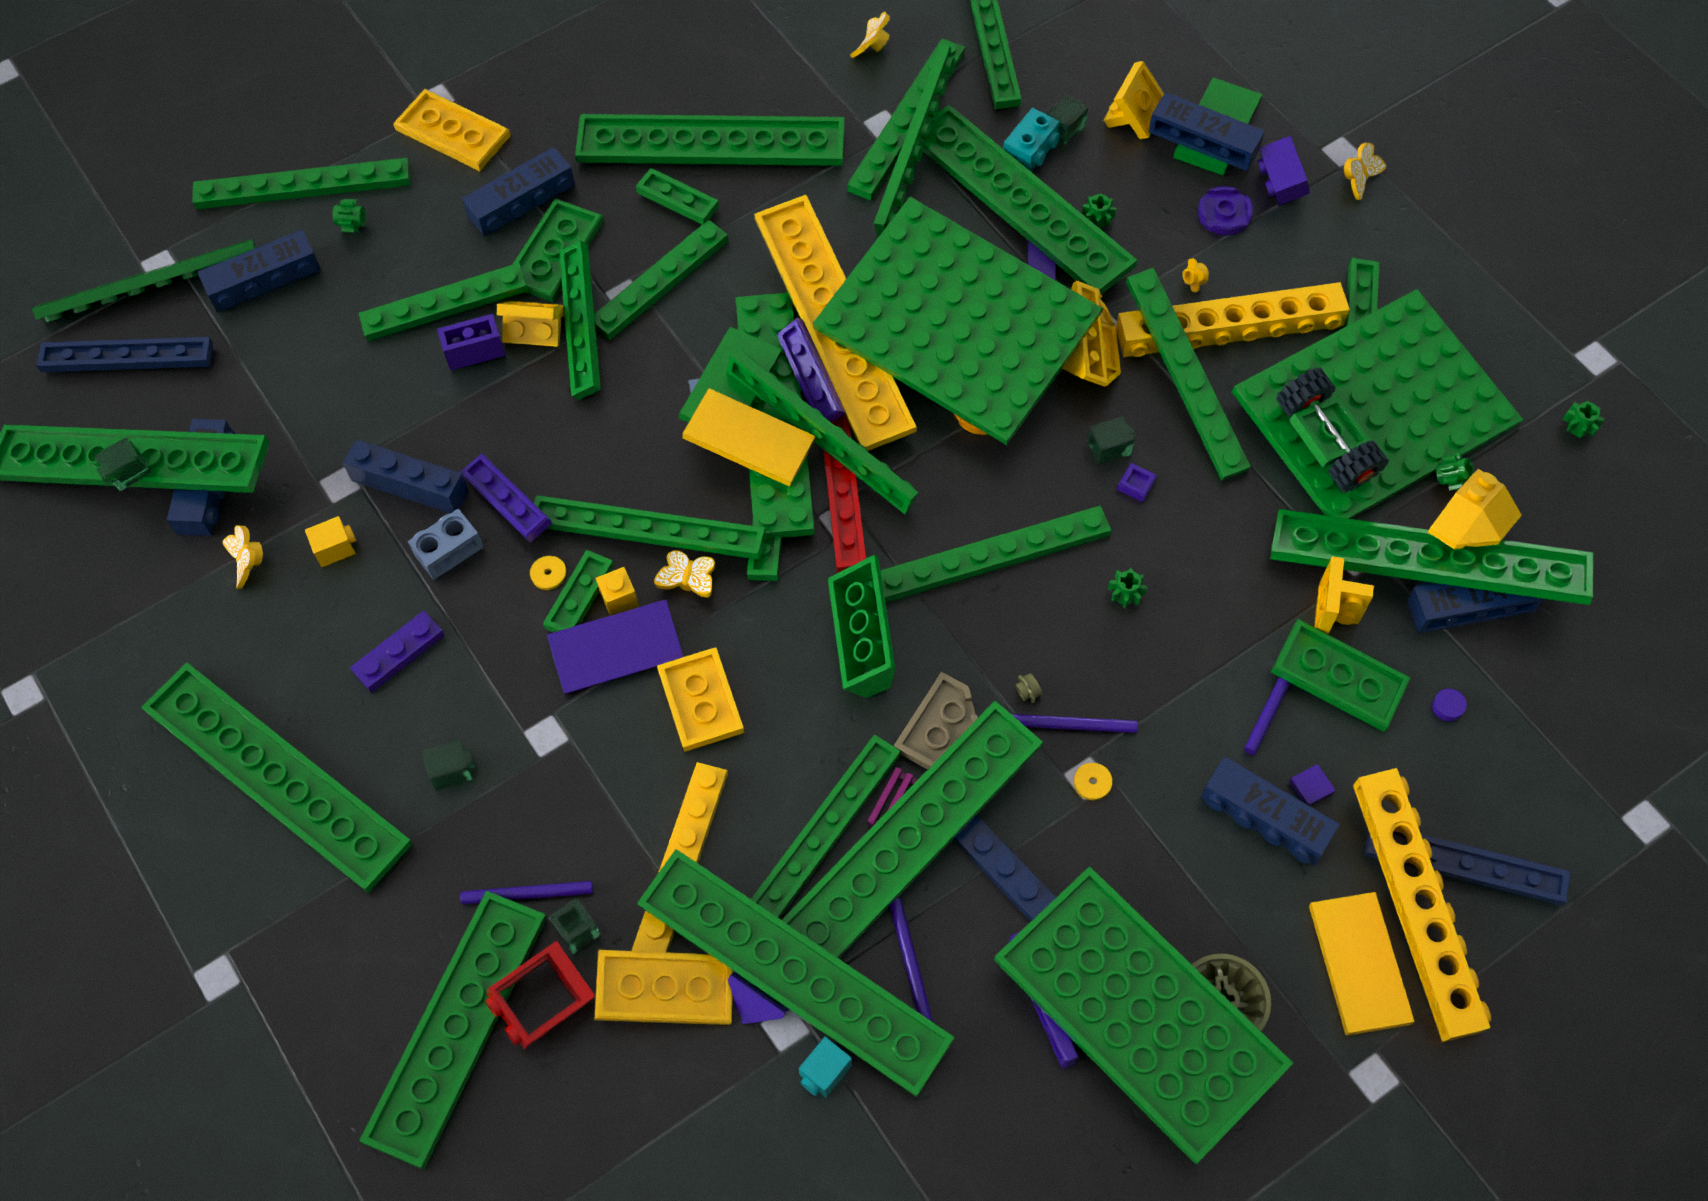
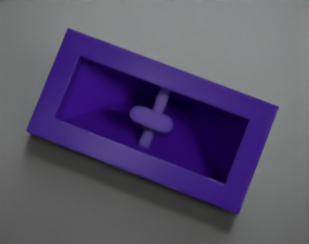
[728,972,790,1024]

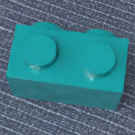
[1003,108,1060,172]

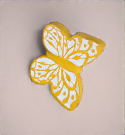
[850,12,890,59]
[1344,143,1386,200]
[223,525,263,589]
[654,551,715,598]

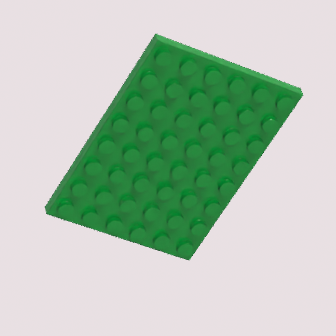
[813,197,1102,445]
[1231,289,1524,519]

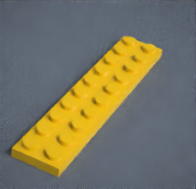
[754,195,917,451]

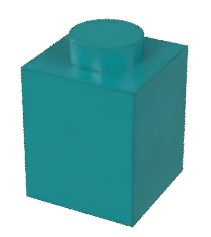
[799,1037,852,1098]

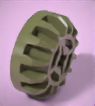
[1192,954,1271,1031]

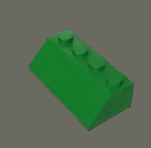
[828,555,896,698]

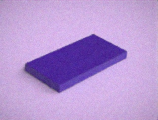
[547,599,683,694]

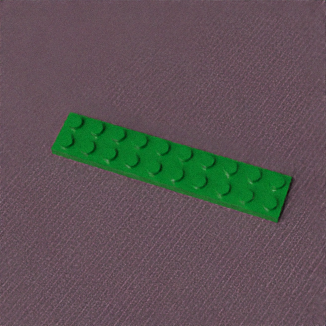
[922,105,1137,294]
[575,114,845,166]
[736,292,815,539]
[0,425,270,493]
[1270,509,1593,605]
[141,662,413,893]
[782,701,1043,959]
[637,849,955,1097]

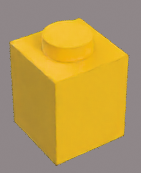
[305,516,357,567]
[596,567,639,616]

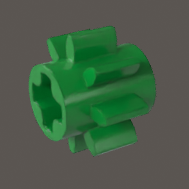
[1081,194,1117,228]
[333,199,366,233]
[1563,401,1605,438]
[1436,452,1474,491]
[1108,568,1148,608]

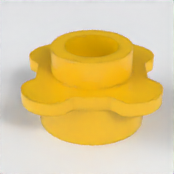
[1182,258,1209,292]

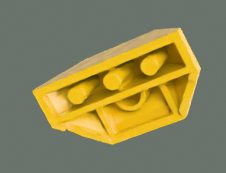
[1062,281,1121,387]
[1428,469,1522,549]

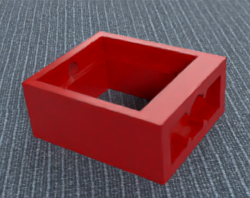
[485,941,595,1050]

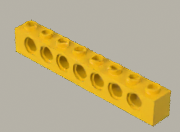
[1116,282,1350,357]
[1353,768,1491,1042]

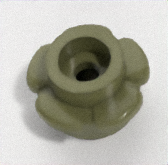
[1015,673,1042,703]

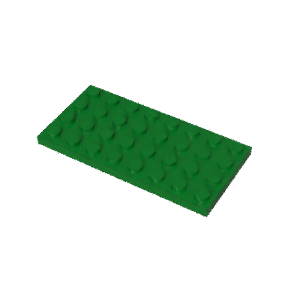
[994,866,1293,1165]

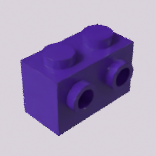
[1257,136,1310,205]
[437,314,506,371]

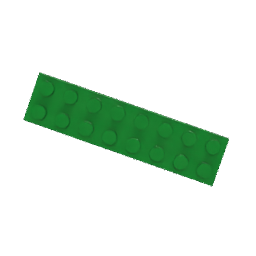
[359,891,547,1170]

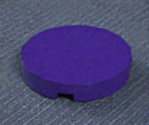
[1197,186,1253,236]

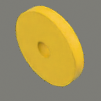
[530,556,567,590]
[1074,763,1112,800]

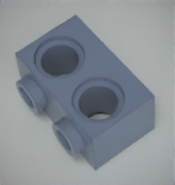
[408,509,484,580]

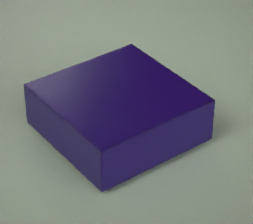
[1117,463,1158,502]
[1289,764,1336,807]

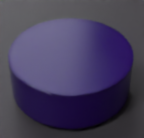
[1432,688,1467,722]

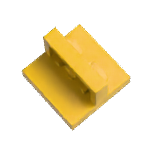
[1103,61,1164,139]
[497,301,565,347]
[1314,556,1374,634]

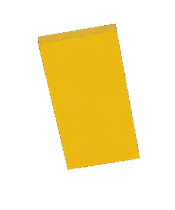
[393,89,511,171]
[682,388,815,487]
[1309,892,1415,1036]
[594,950,733,1025]

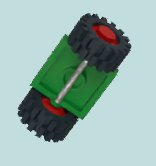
[1276,367,1389,493]

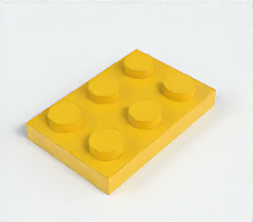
[657,647,744,752]

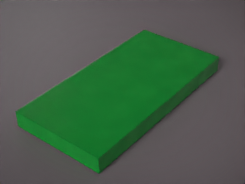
[1173,77,1262,176]
[512,198,604,302]
[679,326,782,423]
[1271,619,1411,732]

